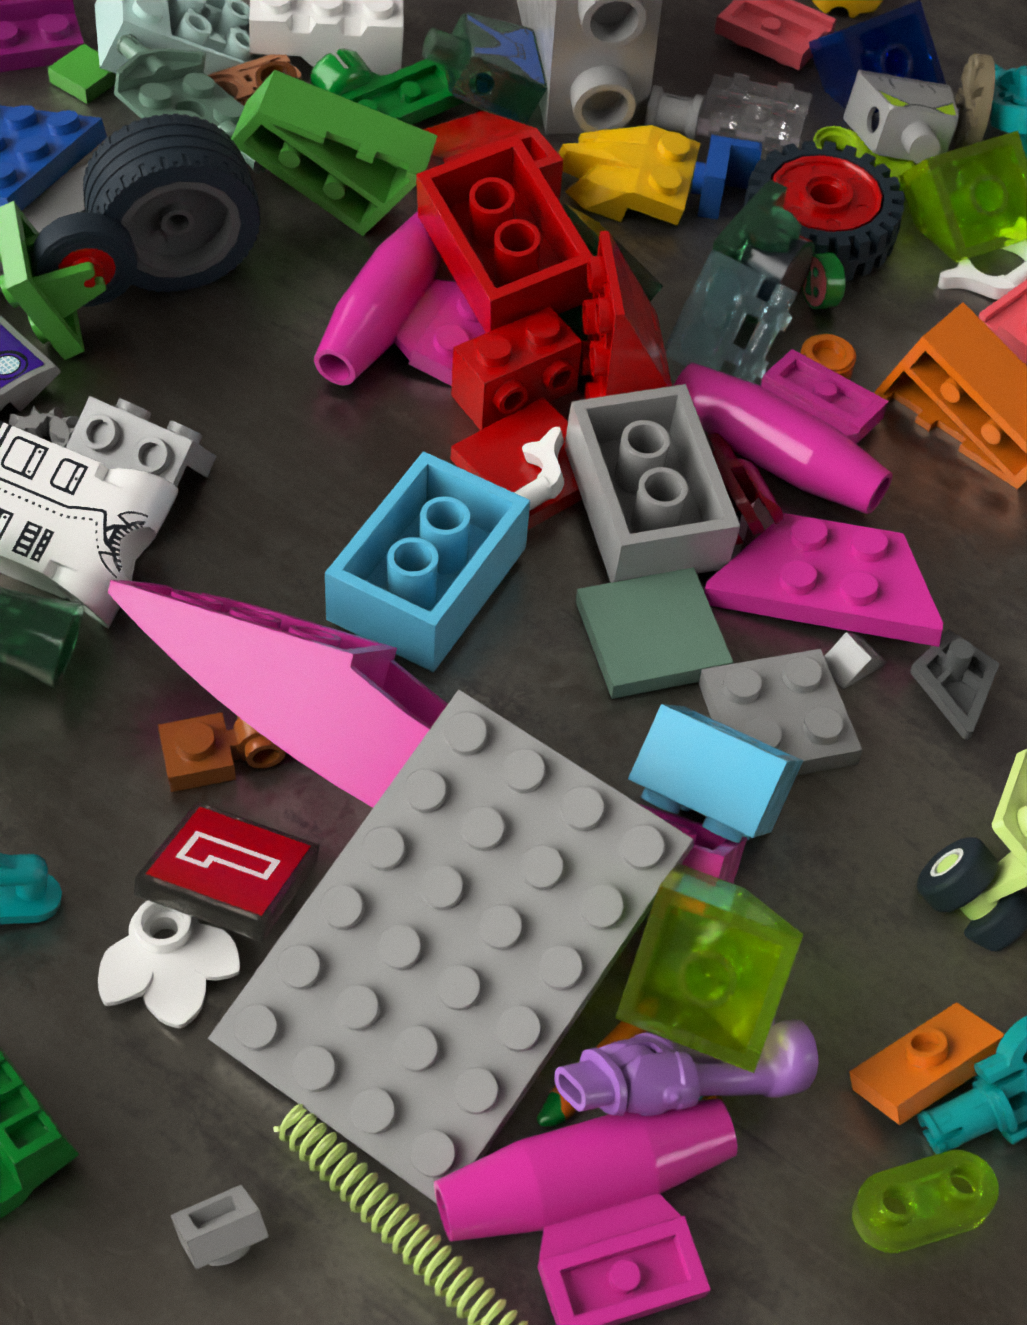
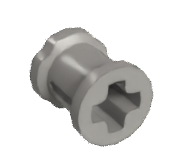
[644,85,705,141]

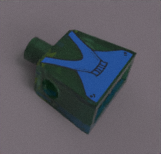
[422,12,548,124]

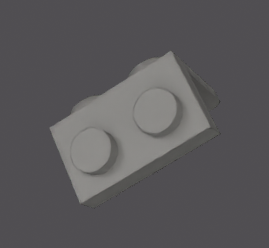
[66,396,217,547]

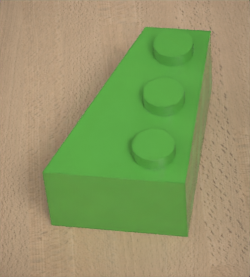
[231,70,438,236]

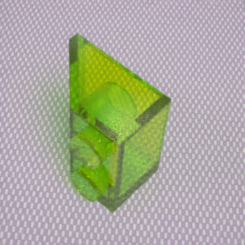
[899,131,1027,263]
[615,864,803,1073]

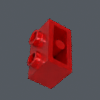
[451,306,582,430]

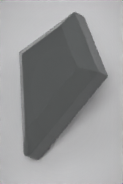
[910,629,1000,740]

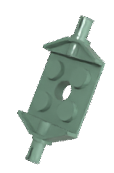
[114,34,268,174]

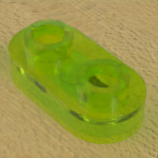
[852,1150,999,1253]

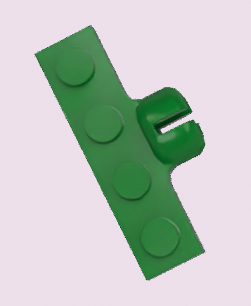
[311,48,467,125]

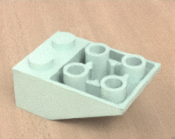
[95,0,263,75]

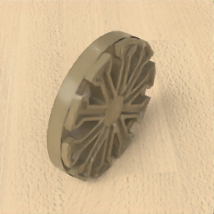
[953,53,995,153]

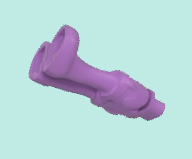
[555,987,818,1116]

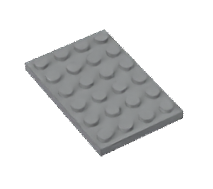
[208,689,694,1208]

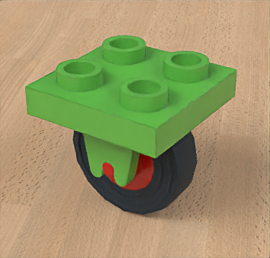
[0,201,138,360]

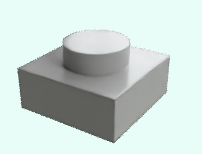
[171,1184,269,1269]

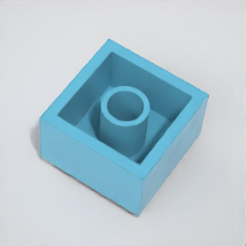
[628,704,804,843]

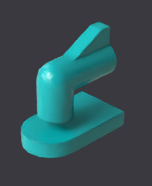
[0,853,62,924]

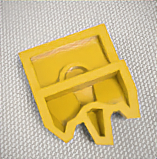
[558,125,701,225]

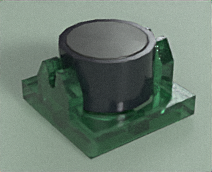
[701,180,815,331]

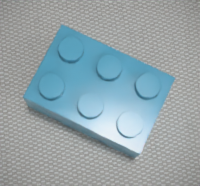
[325,451,530,672]

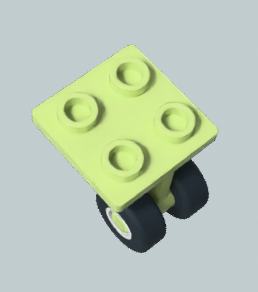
[917,749,1027,952]

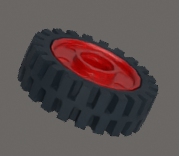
[742,141,905,281]

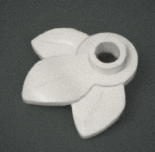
[98,896,240,1028]

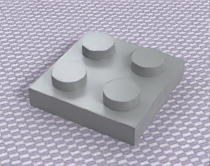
[699,649,863,775]

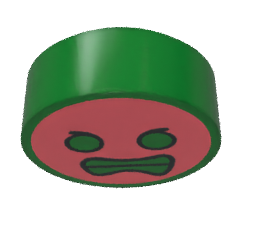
[802,252,846,309]

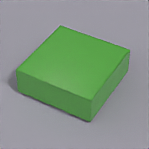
[48,44,116,104]

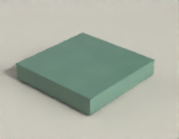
[576,567,734,699]

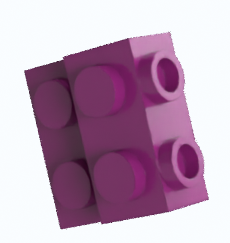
[0,0,84,72]

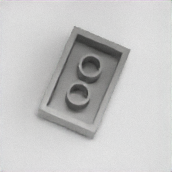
[564,384,740,583]

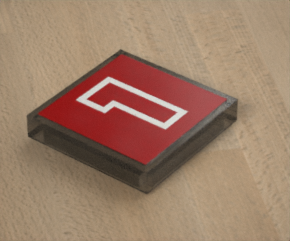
[134,801,320,942]

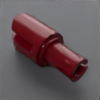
[708,433,783,545]

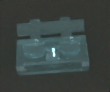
[664,250,797,383]

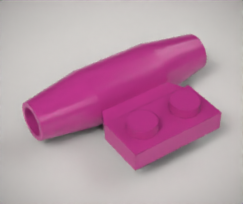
[314,211,485,386]
[674,349,893,514]
[434,1098,737,1325]

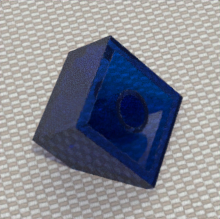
[809,0,947,113]

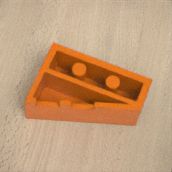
[874,302,1027,490]

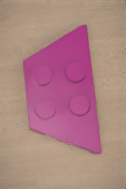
[705,513,943,647]

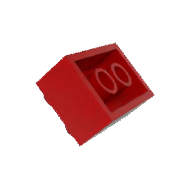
[416,135,593,333]

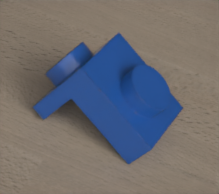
[691,135,763,220]

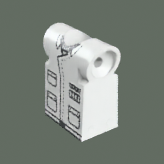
[0,421,178,628]

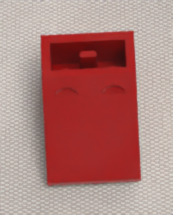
[423,111,564,202]
[579,231,672,399]

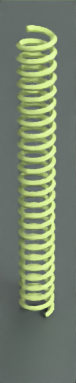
[274,1104,528,1325]

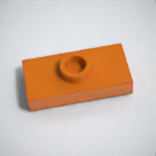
[849,1002,1005,1125]

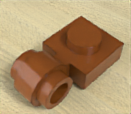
[158,712,286,792]

